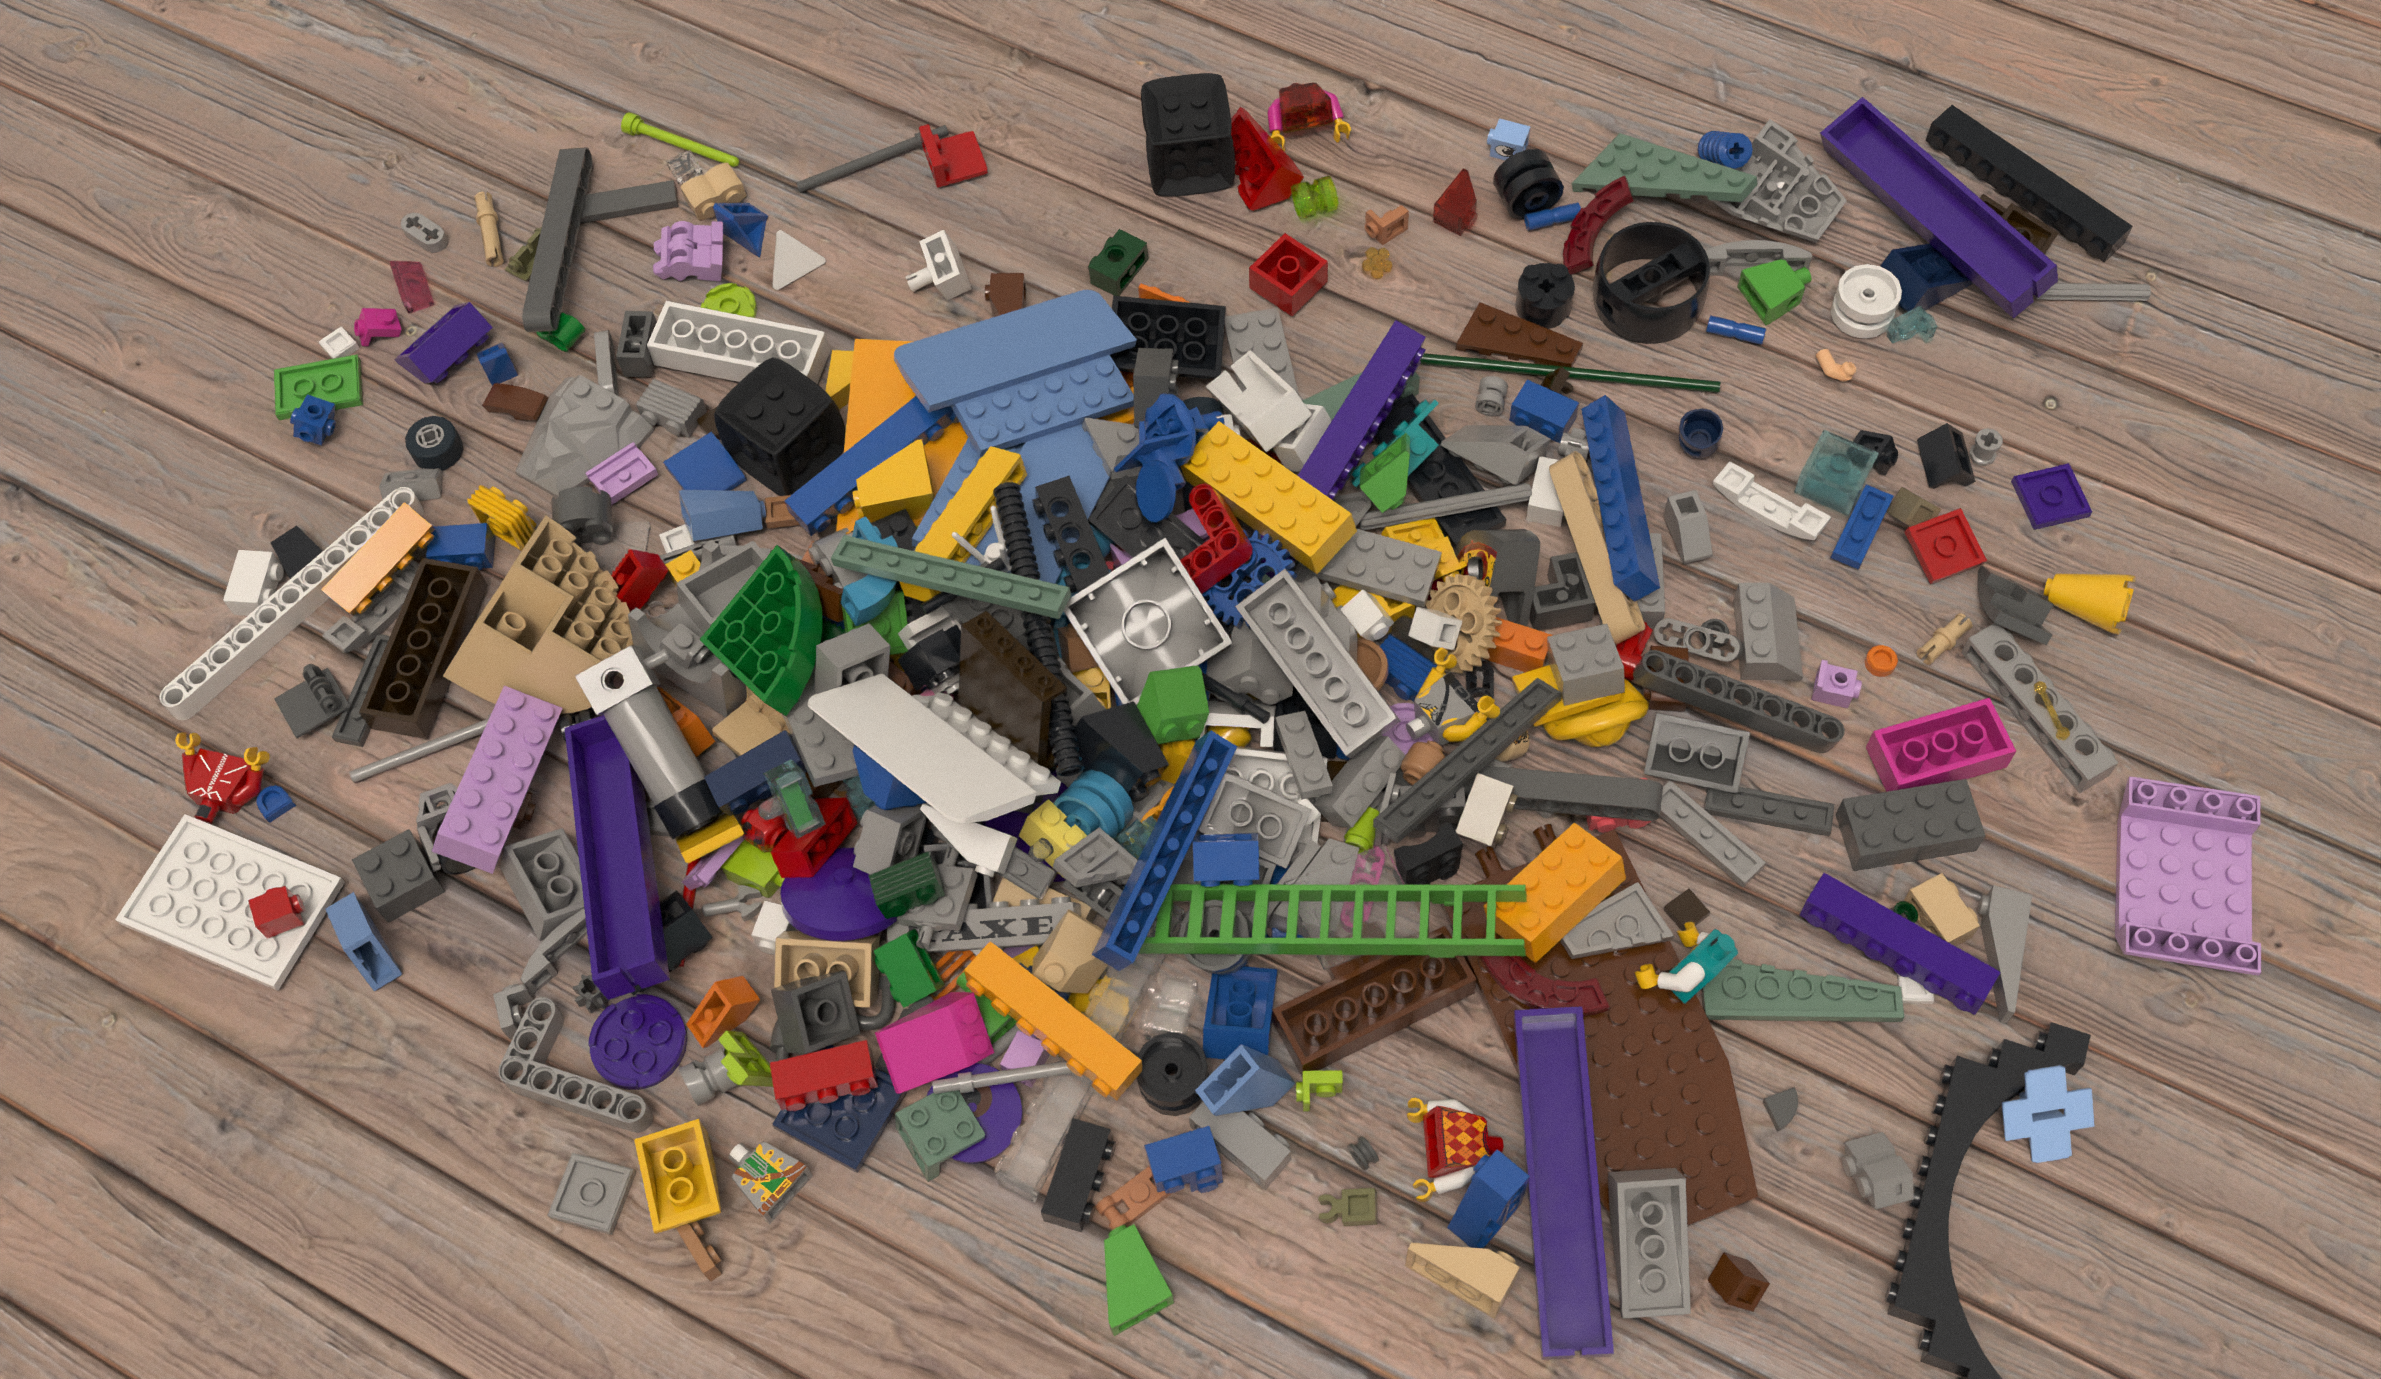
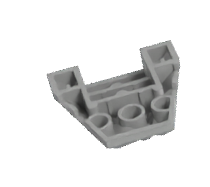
[1711,119,1847,243]
[515,375,654,498]

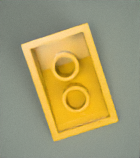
[634,1119,721,1234]

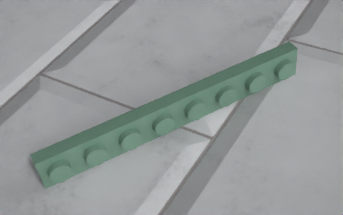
[831,535,1071,619]

